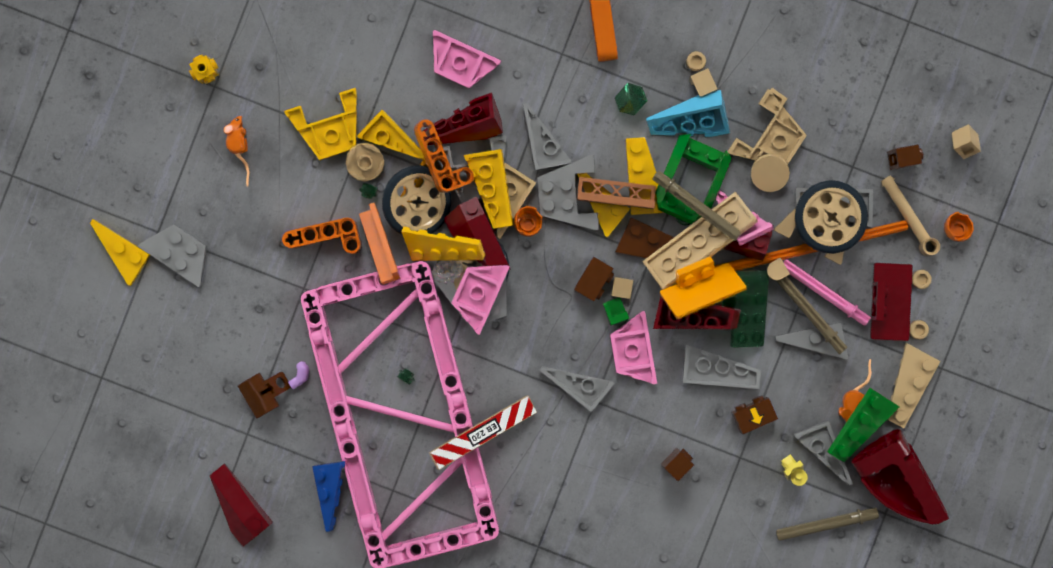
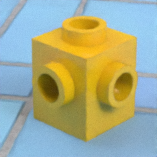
[189,55,219,84]

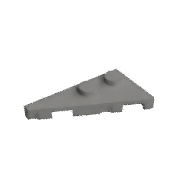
[523,103,572,170]
[774,323,848,359]
[539,366,615,412]
[793,421,853,485]

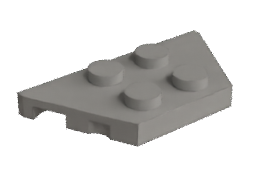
[138,225,207,288]

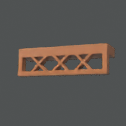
[577,177,656,209]

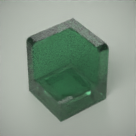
[615,82,648,115]

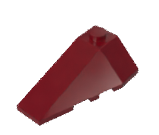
[423,92,503,145]
[210,463,273,547]

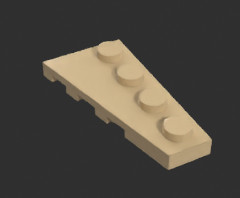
[887,343,941,428]

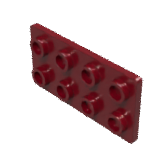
[870,263,913,341]

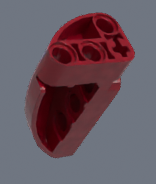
[852,429,949,525]

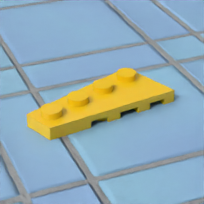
[464,149,514,229]
[401,227,485,261]

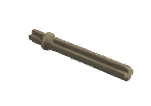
[652,170,741,241]
[777,277,848,355]
[776,507,879,540]

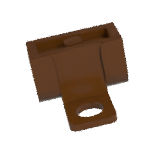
[238,372,291,419]

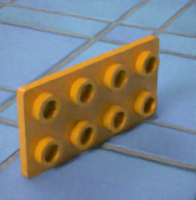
[660,256,746,319]

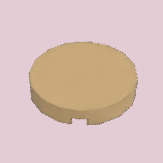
[346,143,384,182]
[751,154,790,192]

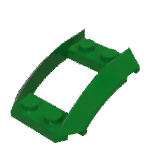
[655,134,732,224]

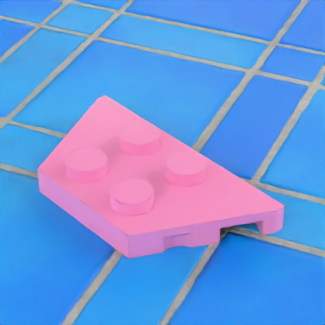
[433,30,501,89]
[452,265,510,335]
[610,311,657,384]

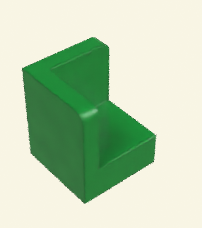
[602,297,629,325]

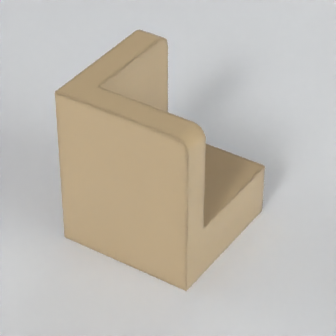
[689,68,717,97]
[952,124,981,159]

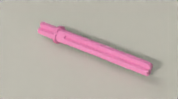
[783,260,871,326]

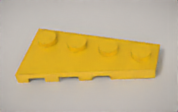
[625,137,664,215]

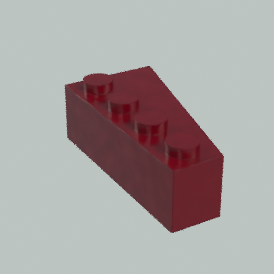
[653,296,741,329]

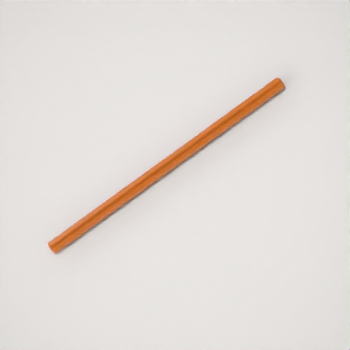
[714,220,908,271]

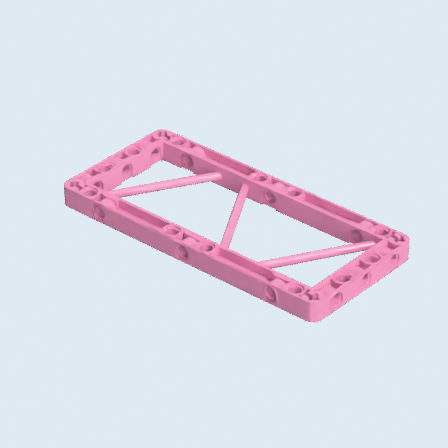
[301,261,499,568]

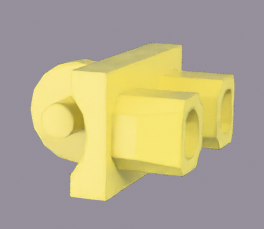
[781,454,808,486]

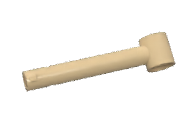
[881,175,940,256]

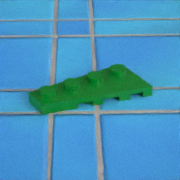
[827,388,900,462]

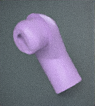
[288,361,309,390]

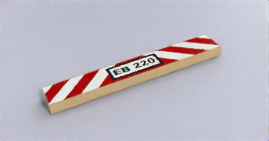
[428,396,537,470]

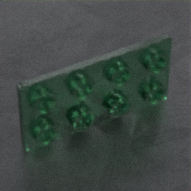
[722,270,769,348]

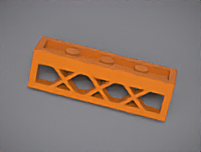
[359,203,401,285]

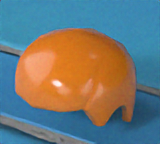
[513,206,542,237]
[944,212,974,242]

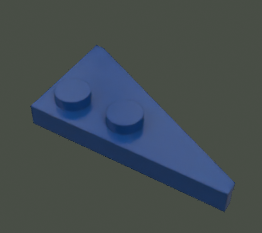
[312,461,345,532]

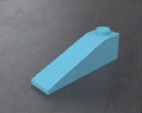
[646,90,730,137]

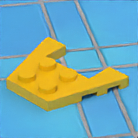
[284,88,357,160]

